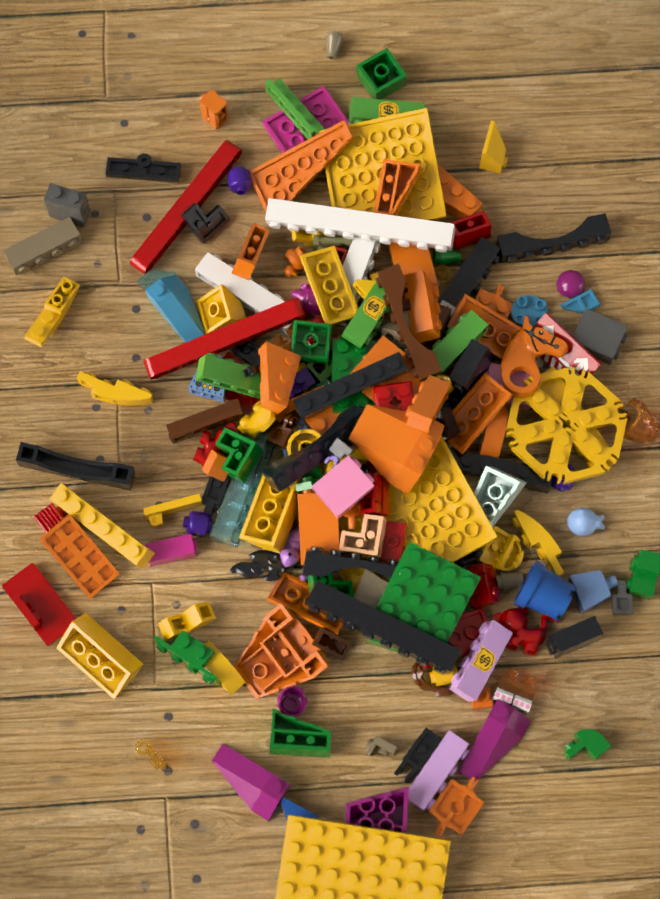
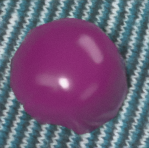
[556,270,586,299]
[277,686,308,717]

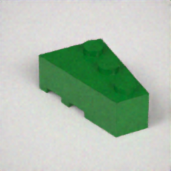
[270,709,331,758]

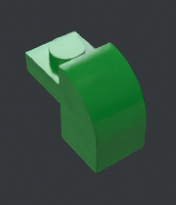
[563,729,611,761]

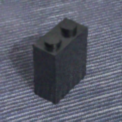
[449,339,495,396]
[546,616,603,659]

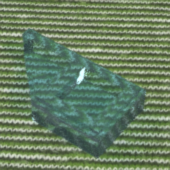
[137,269,176,292]

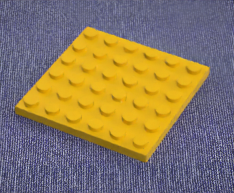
[319,108,447,237]

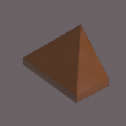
[312,627,353,660]

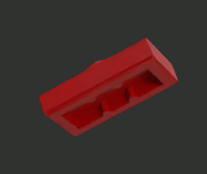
[381,521,407,561]

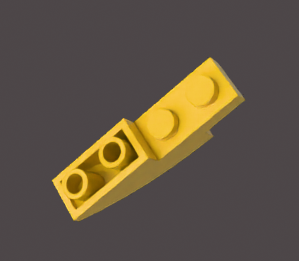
[25,277,80,347]
[77,371,154,406]
[511,510,564,577]

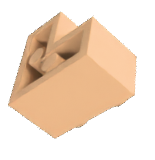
[339,514,388,557]

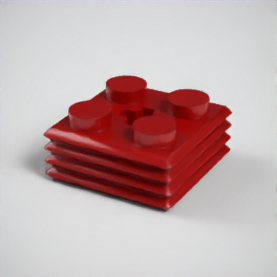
[373,381,414,412]

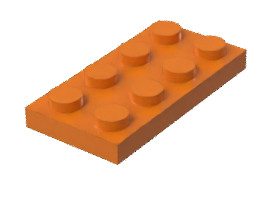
[39,514,120,599]

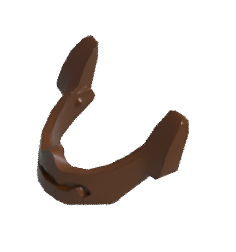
[412,662,453,697]

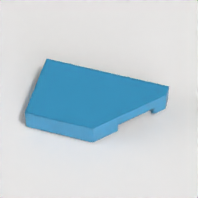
[561,289,600,314]

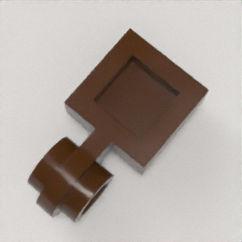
[267,413,298,449]

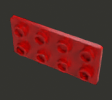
[2,563,76,646]

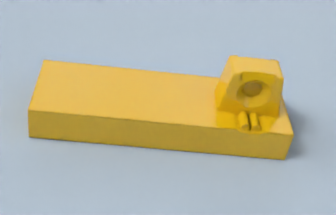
[143,494,203,528]

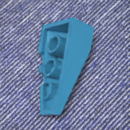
[145,275,205,343]

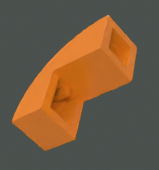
[479,407,508,458]

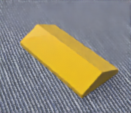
[300,245,358,325]

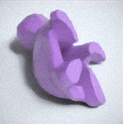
[280,522,300,567]

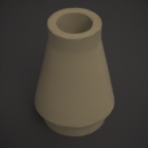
[326,31,344,60]
[495,572,523,592]

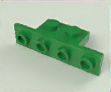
[153,630,221,687]

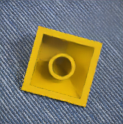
[479,120,508,174]
[197,284,246,334]

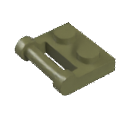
[313,235,351,252]

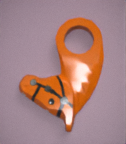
[501,316,568,398]

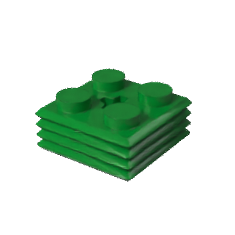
[291,320,332,364]

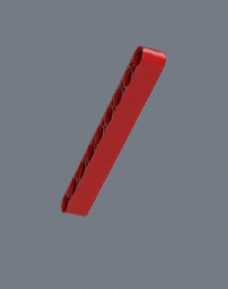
[130,140,243,275]
[143,298,306,380]

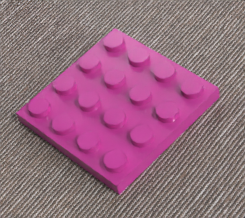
[262,86,349,153]

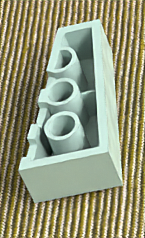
[474,466,527,527]

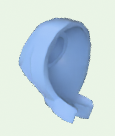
[567,507,605,537]

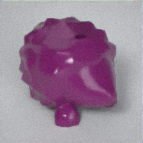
[291,283,322,316]

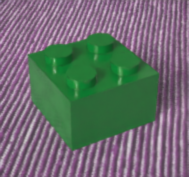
[356,48,407,99]

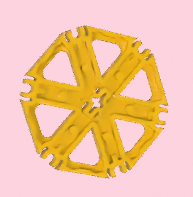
[505,367,627,485]

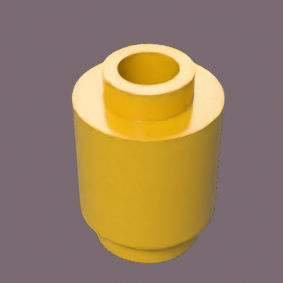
[429,664,458,687]

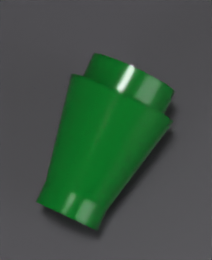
[432,249,461,266]

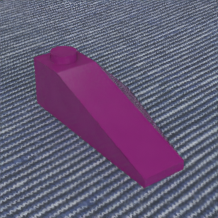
[458,699,531,781]
[212,744,290,821]

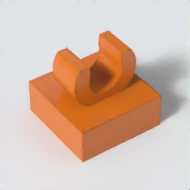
[472,687,493,710]

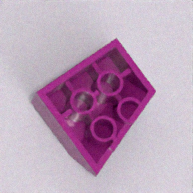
[345,786,409,833]

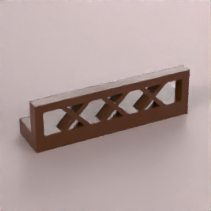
[166,398,244,444]

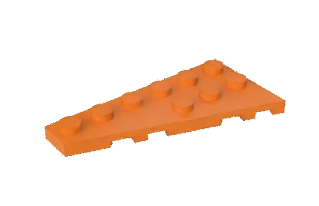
[250,120,354,212]

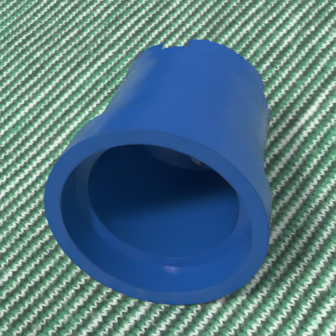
[513,559,577,621]

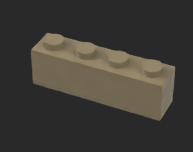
[3,217,82,275]

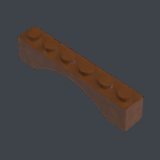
[375,263,442,381]

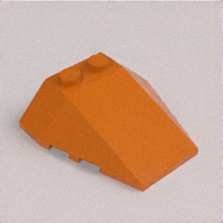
[348,404,445,494]
[234,603,329,699]

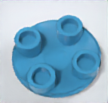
[511,295,548,328]

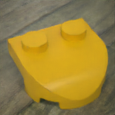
[237,401,277,439]
[476,526,524,572]

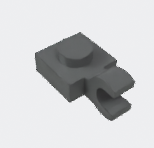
[612,580,633,615]

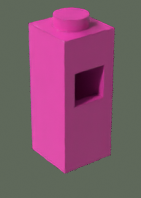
[145,534,198,567]

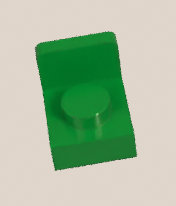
[295,465,323,492]

